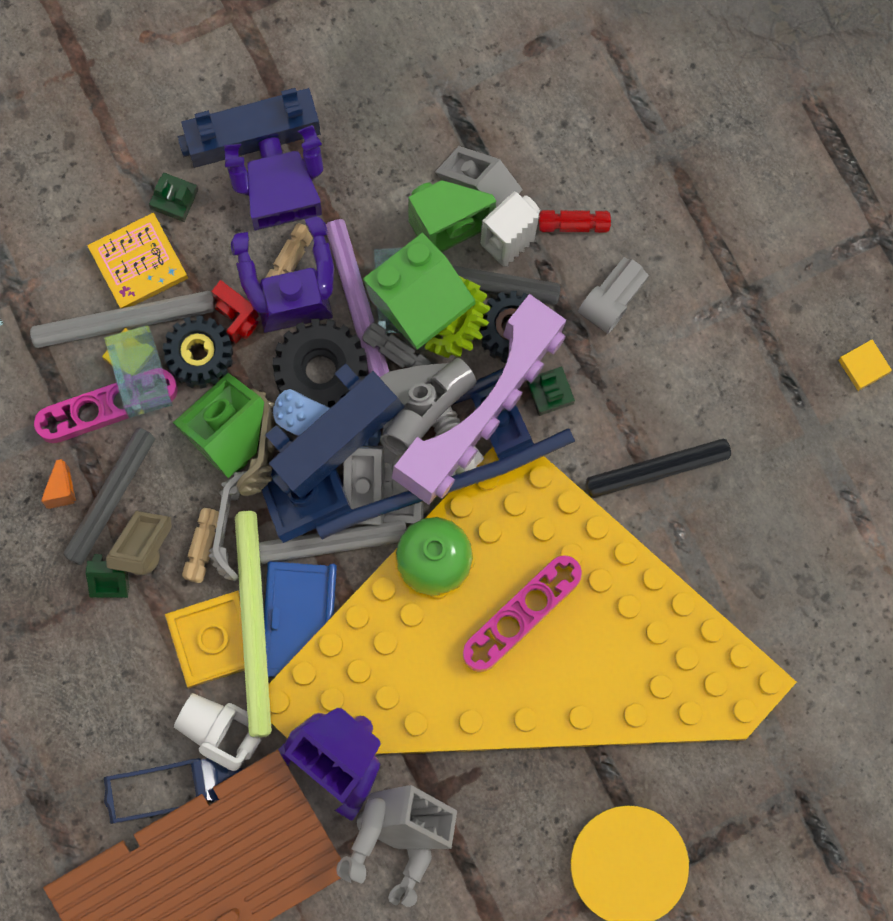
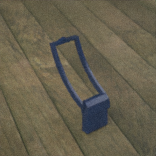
[104,756,242,824]

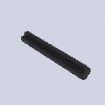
[586,438,732,498]

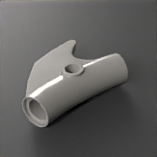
[380,358,477,457]

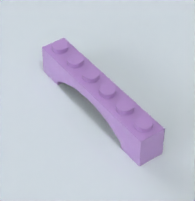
[392,294,566,505]

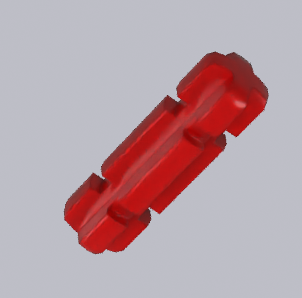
[539,210,611,233]

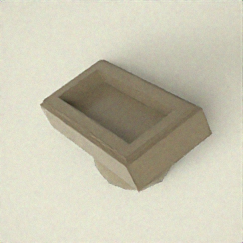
[106,511,172,575]

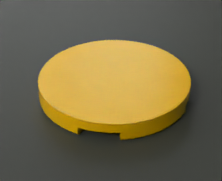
[570,806,689,921]

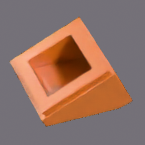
[42,459,76,509]

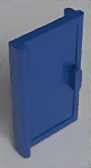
[264,561,337,677]

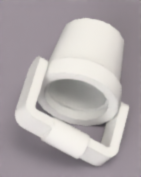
[174,693,261,771]

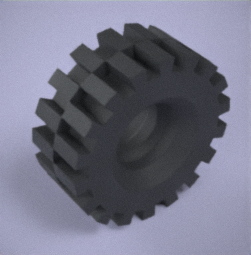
[272,319,368,408]

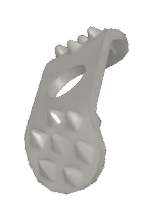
[209,471,247,582]

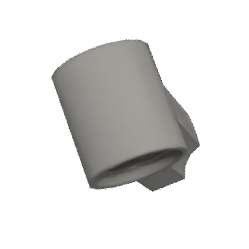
[578,257,649,334]

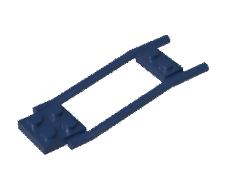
[261,367,575,543]

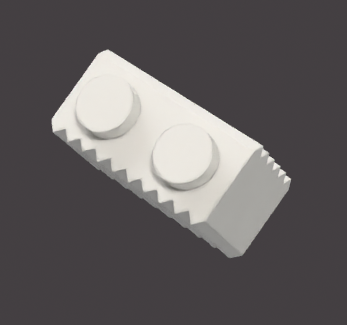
[480,191,540,267]

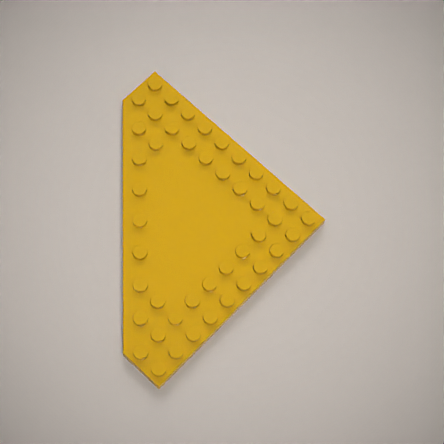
[269,447,797,755]

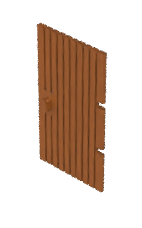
[43,749,341,921]

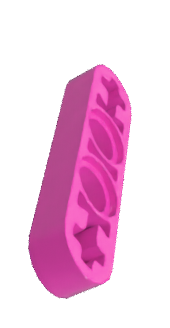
[34,369,178,443]
[463,555,582,672]

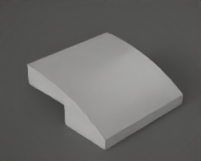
[344,446,424,525]

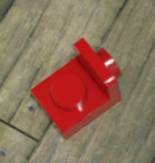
[211,280,259,344]

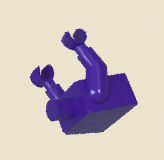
[224,125,324,231]
[230,216,334,333]
[278,708,381,821]

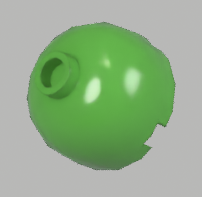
[396,517,473,596]

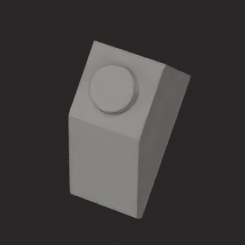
[435,146,523,207]

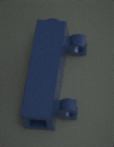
[177,88,321,168]
[265,363,405,499]

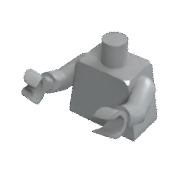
[336,785,457,907]

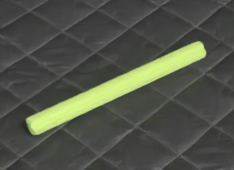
[235,511,272,738]

